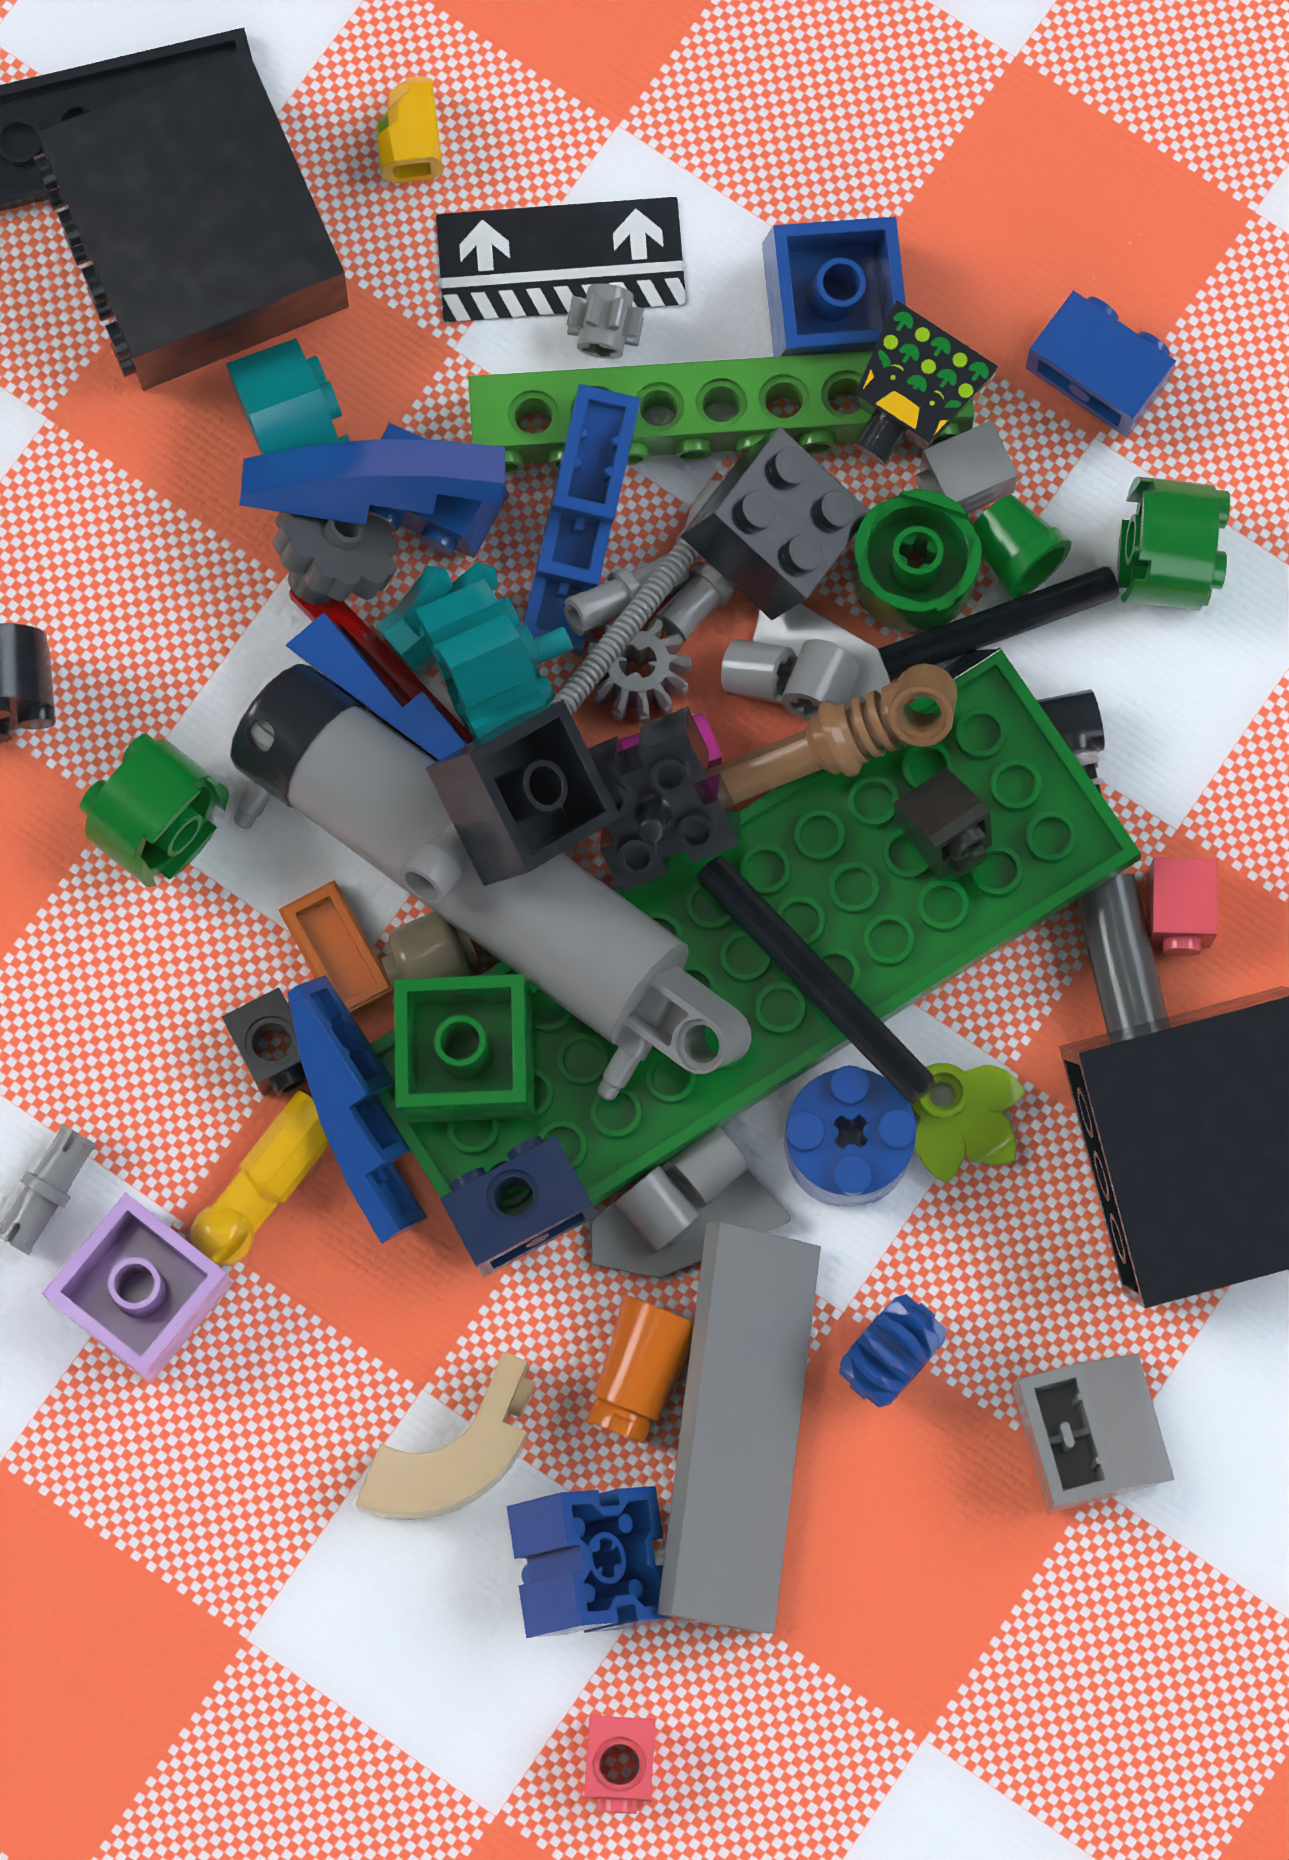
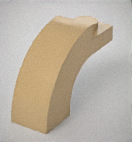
[355,1351,535,1520]

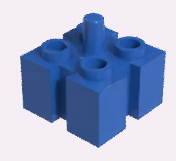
[506,1486,674,1638]

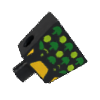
[852,300,998,465]

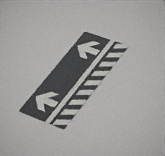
[436,197,686,322]

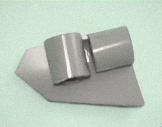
[721,604,891,721]
[590,1127,791,1279]

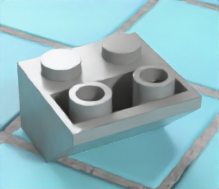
[1012,1353,1175,1514]

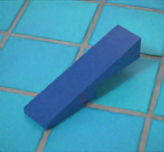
[285,613,468,761]

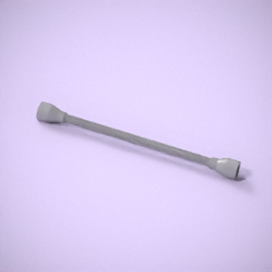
[400,480,722,904]

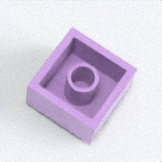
[42,1192,233,1384]

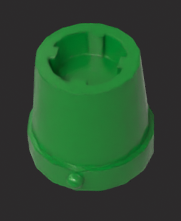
[973,495,1072,599]

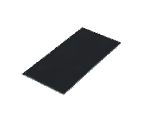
[942,649,1001,680]

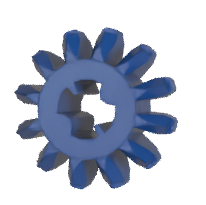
[839,1294,946,1407]

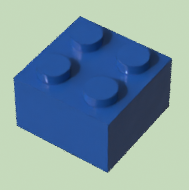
[762,216,906,357]

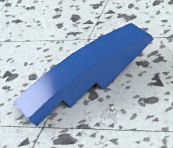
[523,384,641,654]
[239,439,505,525]
[287,975,428,1244]

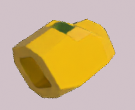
[376,76,444,184]

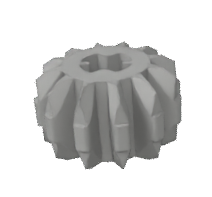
[587,618,691,724]

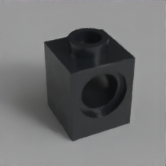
[222,987,307,1096]

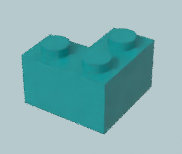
[226,338,351,455]

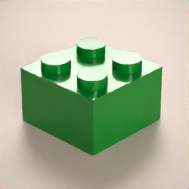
[394,974,535,1123]

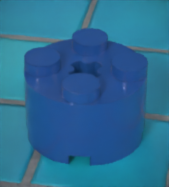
[784,1065,917,1206]

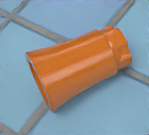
[587,1294,694,1444]

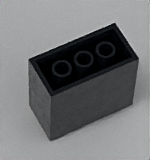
[33,48,349,391]
[1059,986,1289,1309]

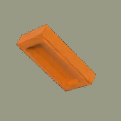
[278,879,394,1016]

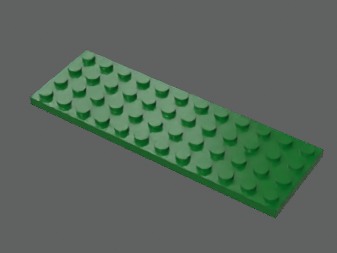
[371,647,1141,1216]

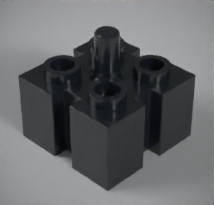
[587,706,741,893]

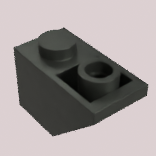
[893,767,992,881]

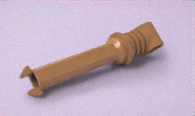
[705,663,958,804]

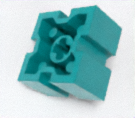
[415,578,573,740]

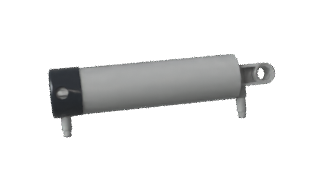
[230,664,751,1100]

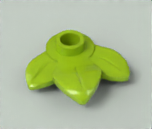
[911,1063,1025,1183]

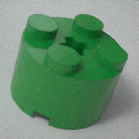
[1117,476,1230,610]
[852,489,982,632]
[79,733,229,887]

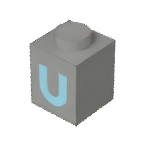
[915,420,1018,514]

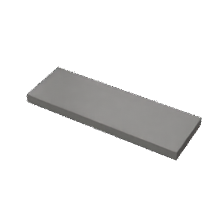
[657,1221,821,1634]

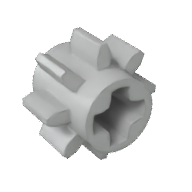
[566,283,644,359]

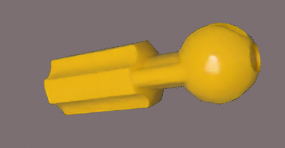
[190,1090,330,1267]

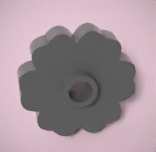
[272,512,399,605]

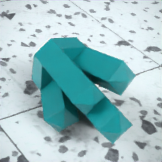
[376,561,499,677]

